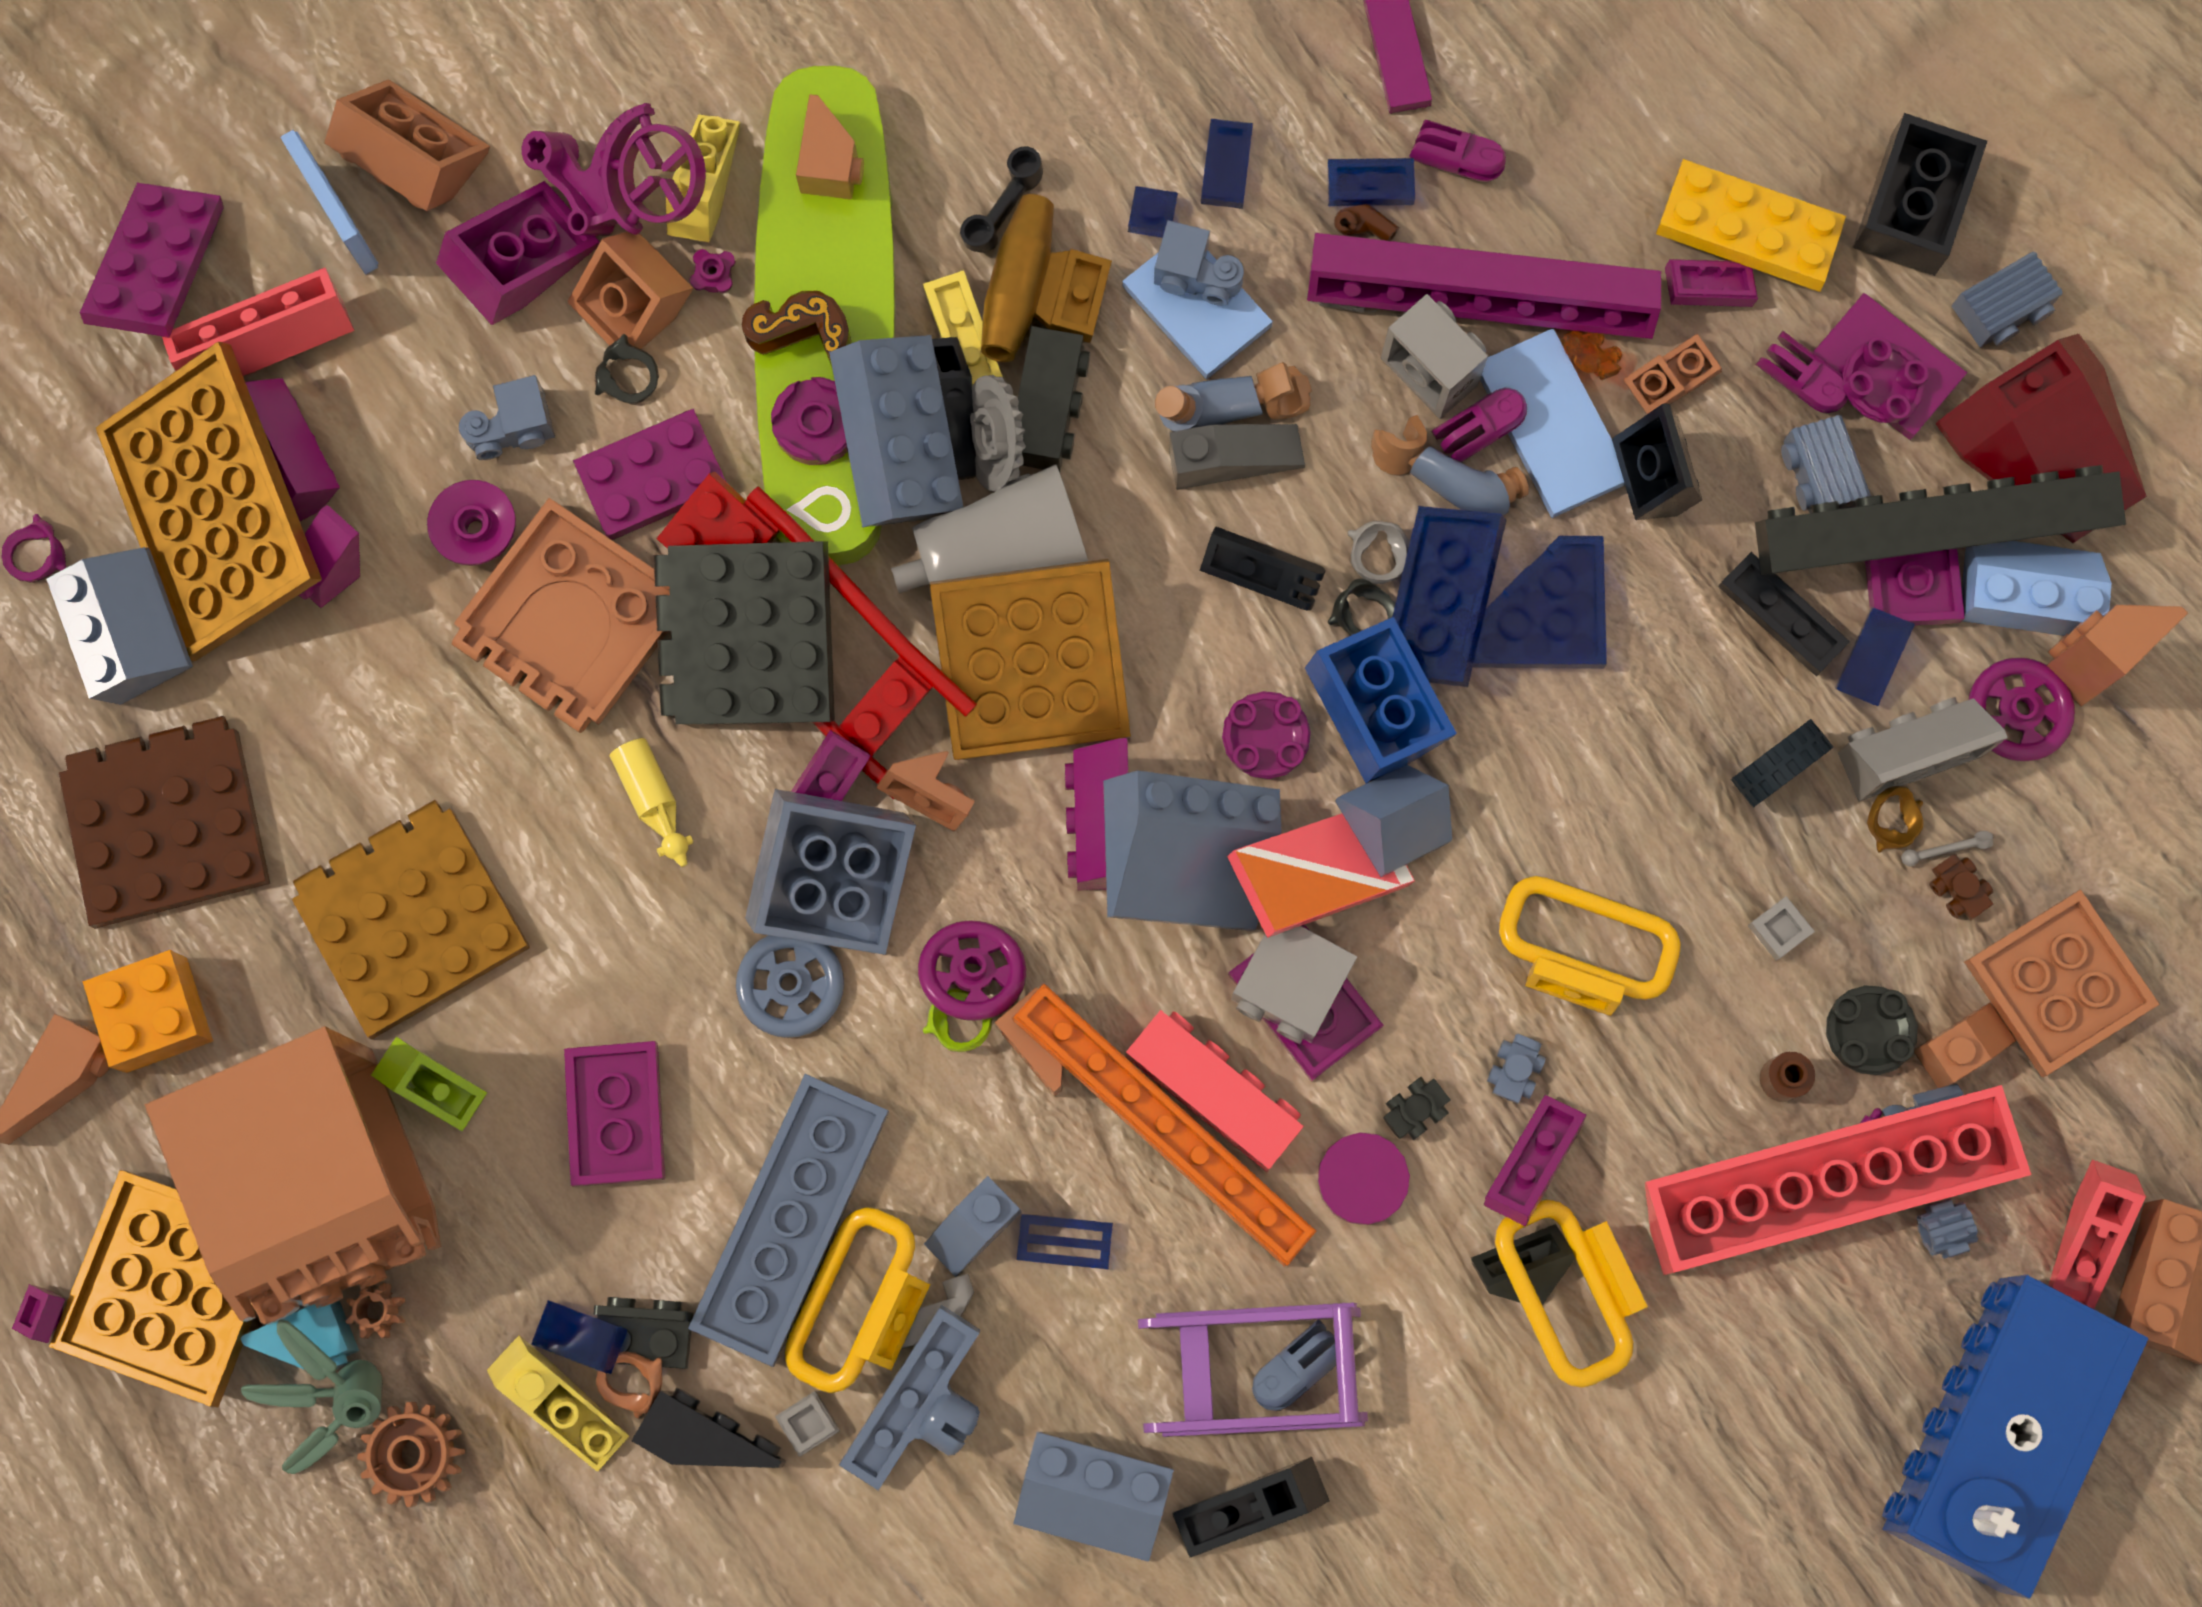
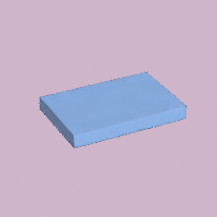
[280,130,379,275]
[1122,251,1273,380]

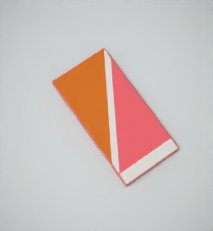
[1227,813,1415,938]

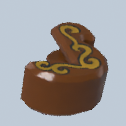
[741,291,852,367]

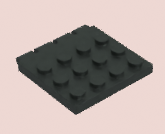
[653,541,835,724]

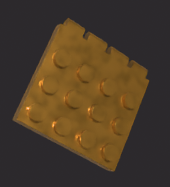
[292,800,530,1039]

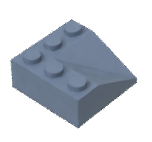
[745,789,916,955]

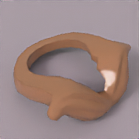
[596,1351,662,1419]

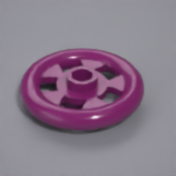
[1968,657,2075,761]
[918,920,1027,1021]

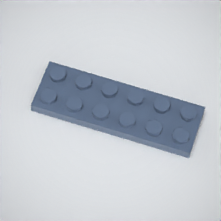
[688,1074,889,1367]

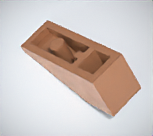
[0,1014,110,1145]

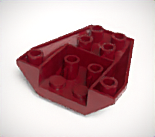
[1936,333,2147,543]

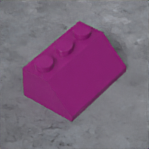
[245,378,340,522]
[1065,738,1128,891]

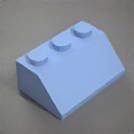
[1962,541,2112,636]

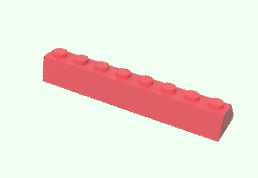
[1645,1085,2031,1275]

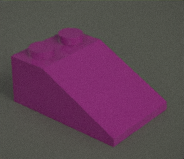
[436,181,600,325]

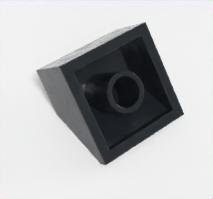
[1612,404,1703,520]

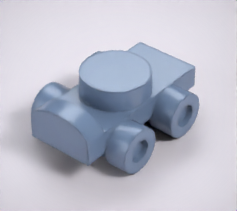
[1487,1034,1546,1104]

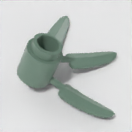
[241,1319,383,1474]

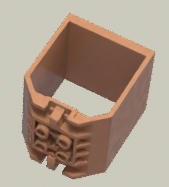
[144,1026,441,1325]

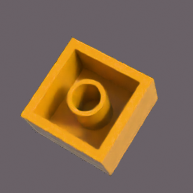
[82,950,213,1073]

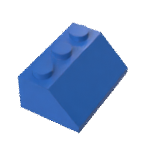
[1305,617,1457,783]

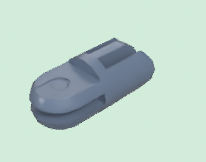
[1252,1319,1336,1411]

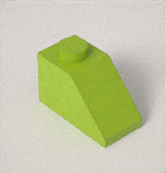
[371,1037,487,1131]

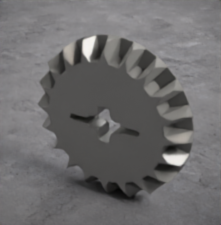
[970,375,1026,491]

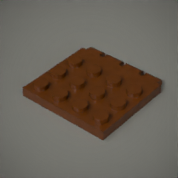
[59,716,270,929]

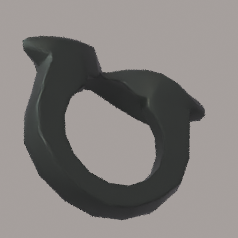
[595,334,659,404]
[1328,579,1398,636]

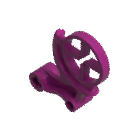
[521,103,706,236]

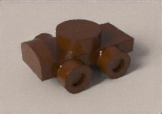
[1929,853,1994,921]

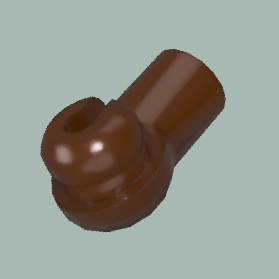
[1334,204,1400,241]

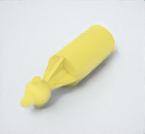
[609,738,693,867]

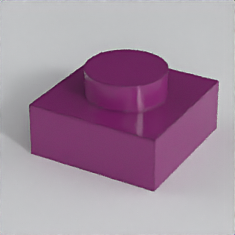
[12,1284,65,1344]

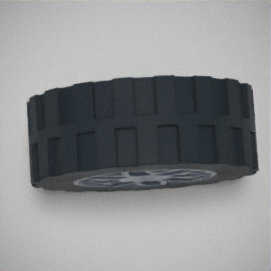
[1731,719,1833,808]

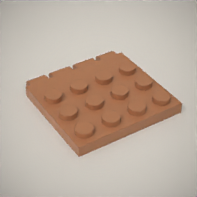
[451,498,670,733]

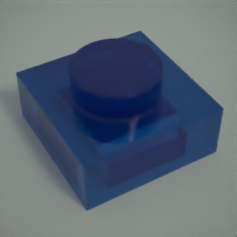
[1128,186,1178,238]

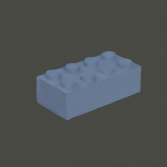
[829,335,963,528]

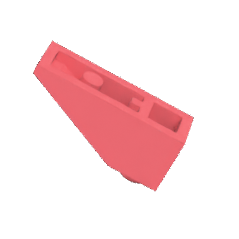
[2048,1160,2146,1309]

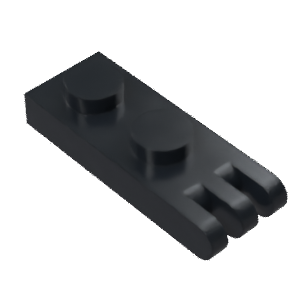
[1199,526,1326,611]

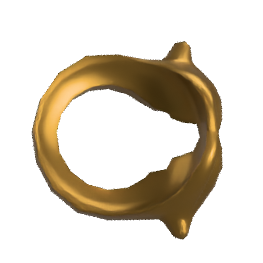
[1867,786,1924,853]

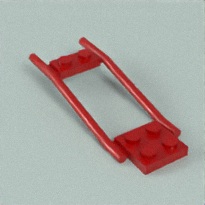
[656,472,978,800]

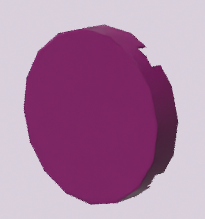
[771,377,848,465]
[1318,1132,1410,1225]

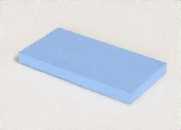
[1480,328,1625,518]

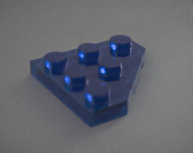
[1470,536,1607,669]

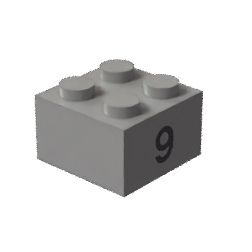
[1381,294,1488,419]

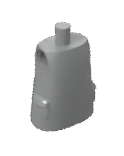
[891,464,1088,593]

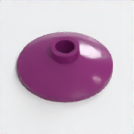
[427,480,516,566]

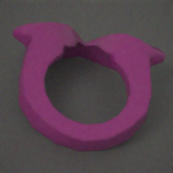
[1,514,66,582]

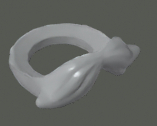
[1348,521,1415,584]

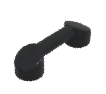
[960,146,1043,252]

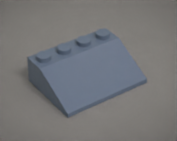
[1103,770,1282,931]

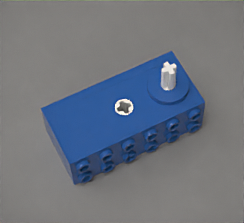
[1882,1275,2149,1599]

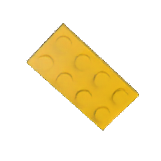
[1656,159,1846,292]

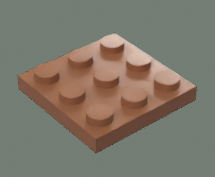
[1964,890,2160,1077]

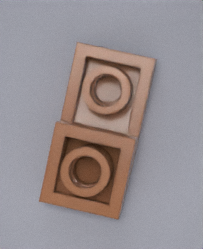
[1623,333,1722,414]

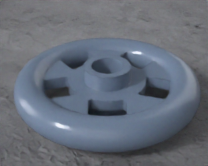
[736,935,844,1038]

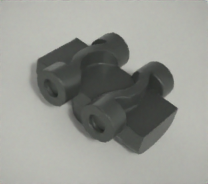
[1383,1077,1451,1140]

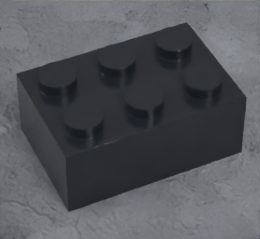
[1853,113,1988,276]

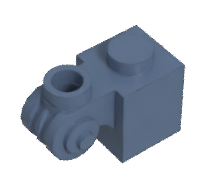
[1154,220,1244,306]
[459,375,555,460]

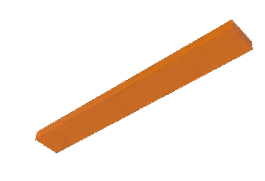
[1012,984,1316,1266]

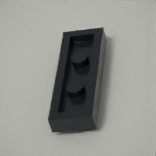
[1718,552,1850,677]

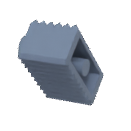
[1952,251,2063,348]
[1781,415,1871,513]

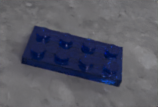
[1392,506,1507,687]

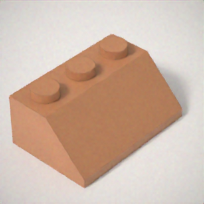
[324,79,490,211]
[2047,605,2188,707]
[2114,1199,2202,1365]

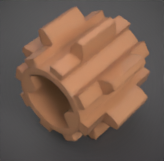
[346,1283,405,1339]

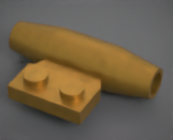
[981,194,1112,362]

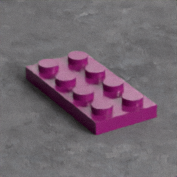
[79,182,224,338]

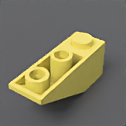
[666,114,740,242]
[487,1335,629,1472]

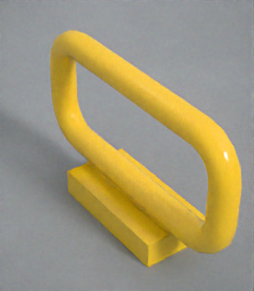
[1499,876,1681,1016]
[1495,1199,1648,1388]
[785,1207,931,1393]

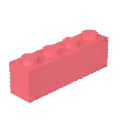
[162,267,355,376]
[1126,1010,1304,1173]

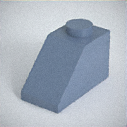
[924,1176,1022,1277]

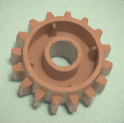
[357,1402,465,1507]

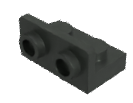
[593,1297,693,1369]

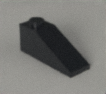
[1172,1457,1330,1558]

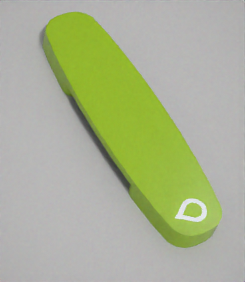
[754,66,895,566]

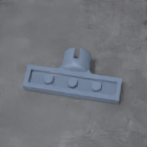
[839,1305,980,1490]

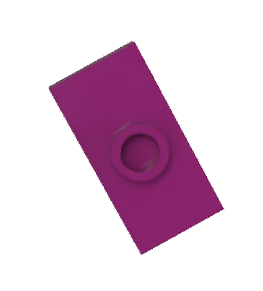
[1664,259,1758,307]

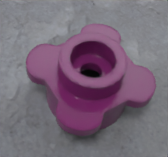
[690,249,736,293]

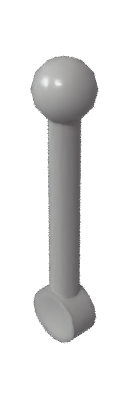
[1901,831,1993,867]

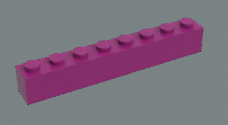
[1307,233,1661,339]

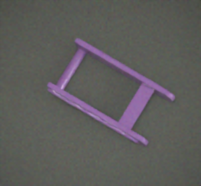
[1138,1303,1368,1437]

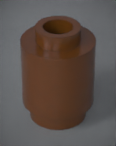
[1760,1051,1815,1102]

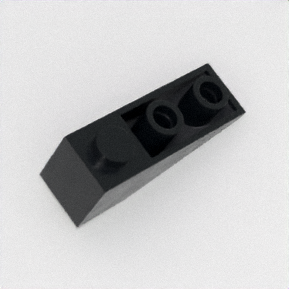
[932,337,976,480]
[631,1387,786,1468]

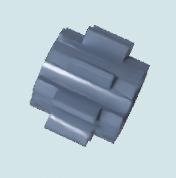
[1917,1199,1978,1259]

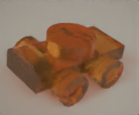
[1560,330,1622,380]

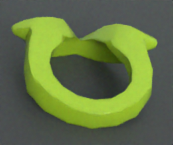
[922,988,993,1052]

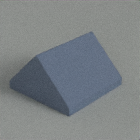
[1335,765,1452,877]

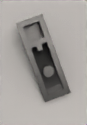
[1169,424,1305,490]

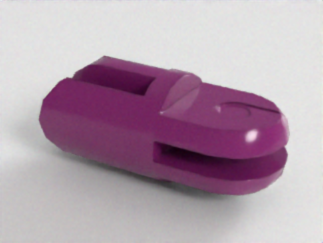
[1409,119,1506,182]
[1755,331,1848,413]
[1431,388,1527,463]

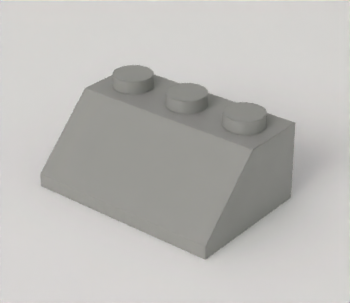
[1838,697,2008,802]

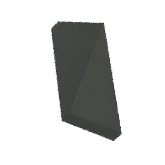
[1471,1224,1575,1305]

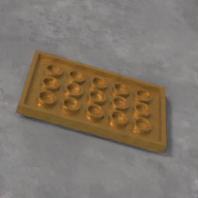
[95,341,322,661]

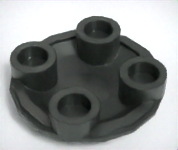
[1826,985,1918,1075]

